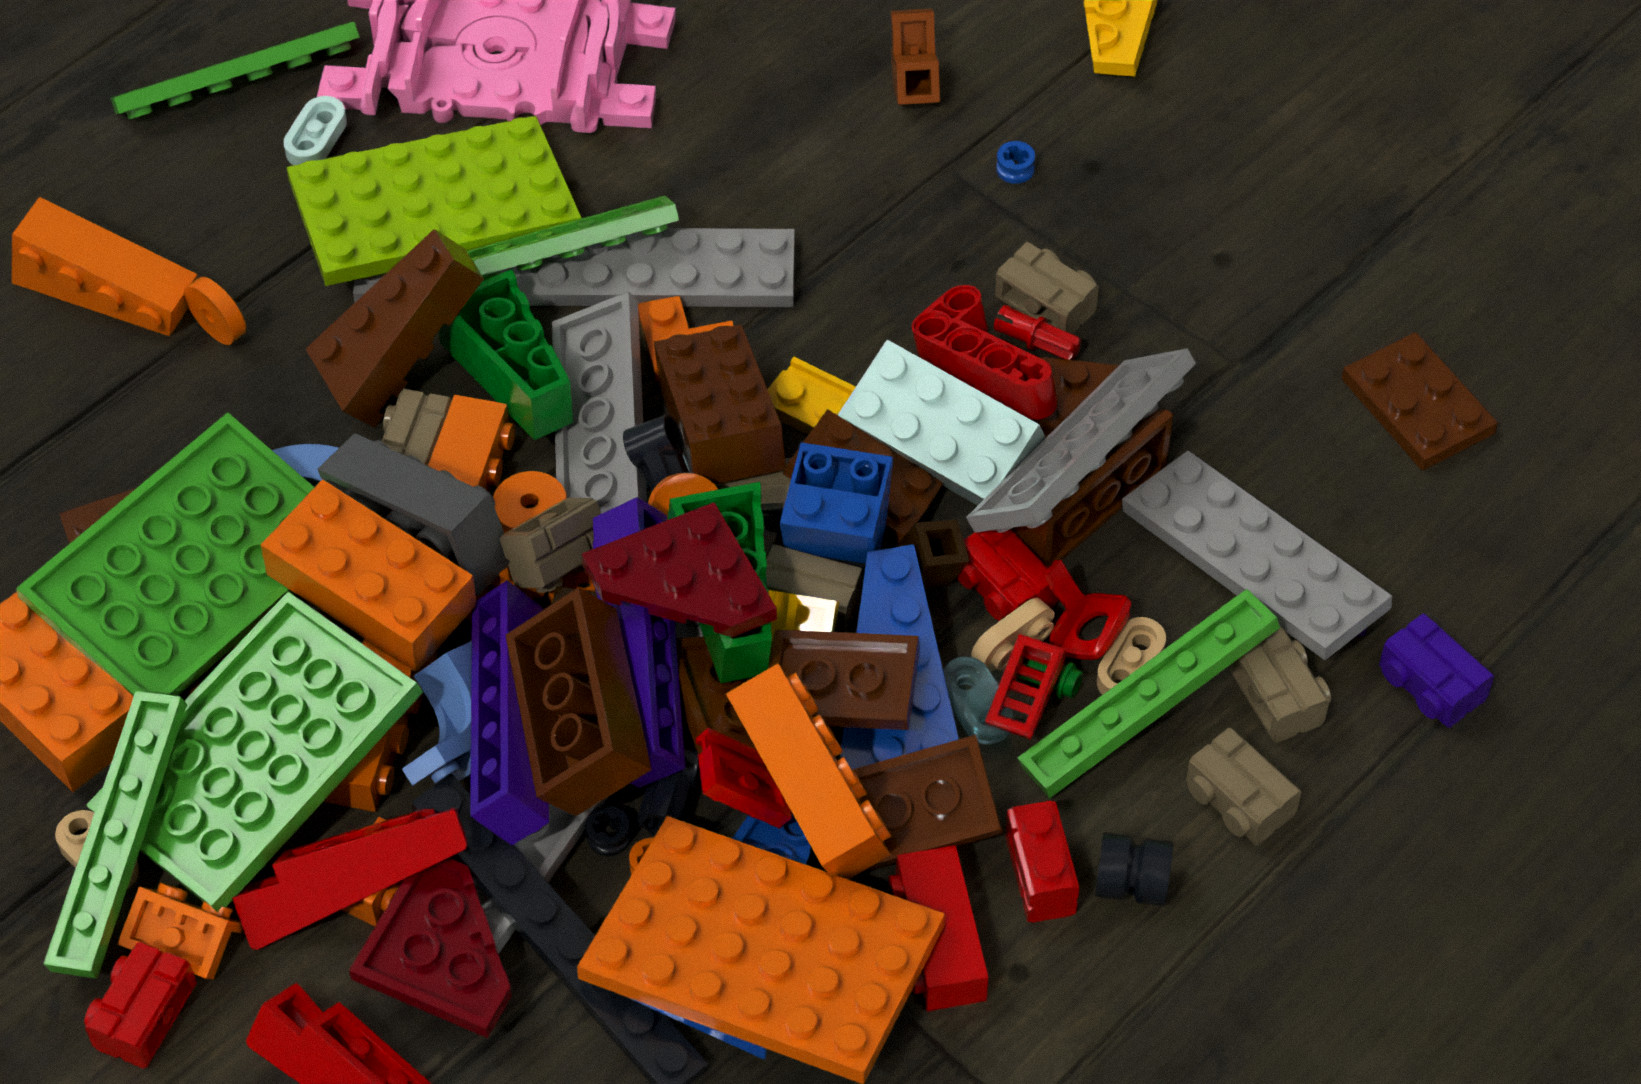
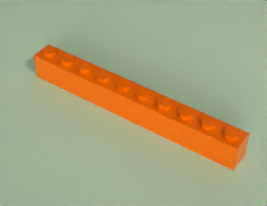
[323,395,515,812]

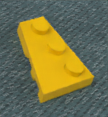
[1084,0,1158,76]

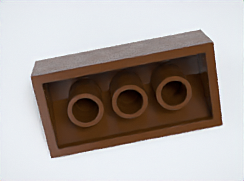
[1011,409,1173,567]

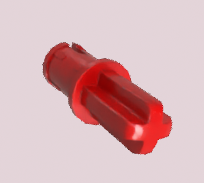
[994,305,1081,360]

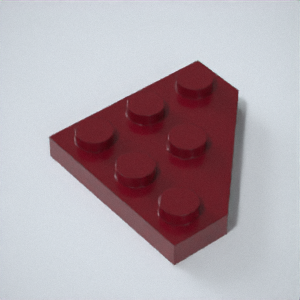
[582,502,777,637]
[349,858,512,1038]

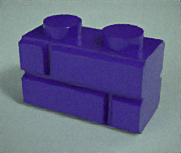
[1379,613,1494,728]

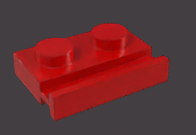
[696,727,792,828]

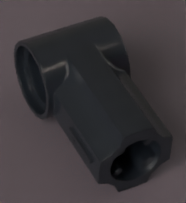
[623,414,689,493]
[637,743,701,836]

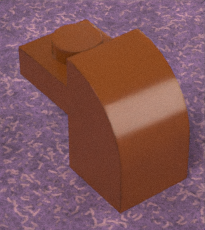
[891,9,940,105]

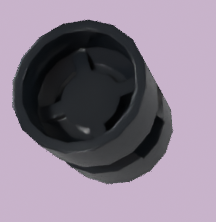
[1095,832,1173,907]

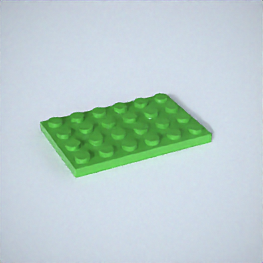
[16,412,314,696]
[86,592,423,912]

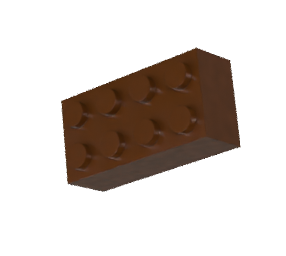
[654,324,786,484]
[505,587,652,816]

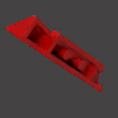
[232,808,467,950]
[246,983,431,1084]

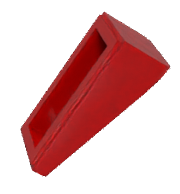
[985,634,1066,740]

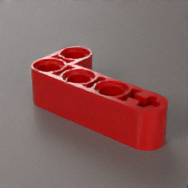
[911,285,1058,420]

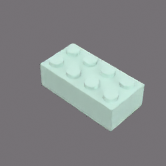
[838,340,1046,506]

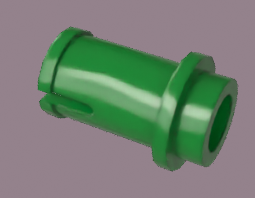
[1018,659,1083,699]

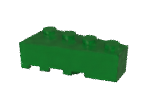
[438,269,573,440]
[668,482,772,683]

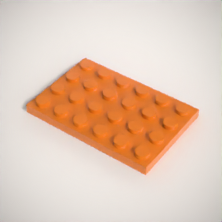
[577,816,945,1084]

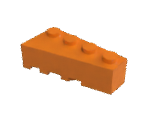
[12,197,198,336]

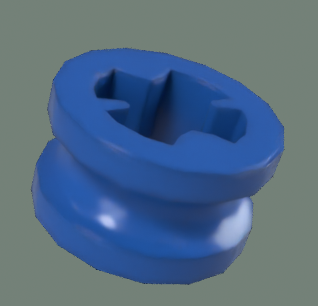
[996,141,1035,184]

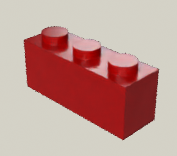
[888,845,989,1012]

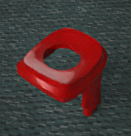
[1043,560,1131,660]

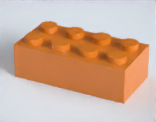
[261,479,476,672]
[0,592,134,792]
[726,664,891,880]

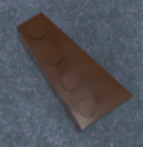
[306,229,484,428]

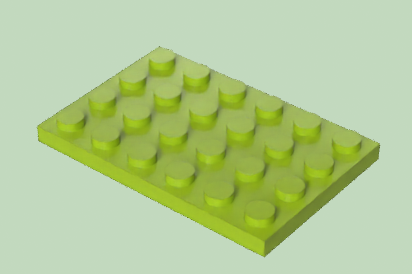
[287,116,581,286]

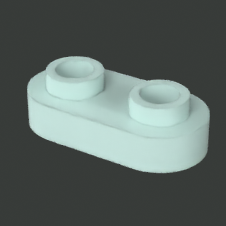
[284,96,347,165]

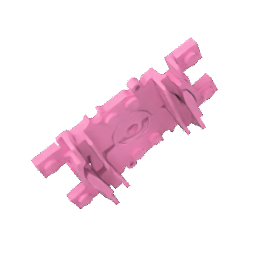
[317,0,676,133]

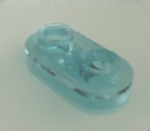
[943,657,1013,744]

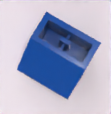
[780,442,893,564]

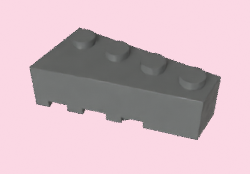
[317,433,510,597]

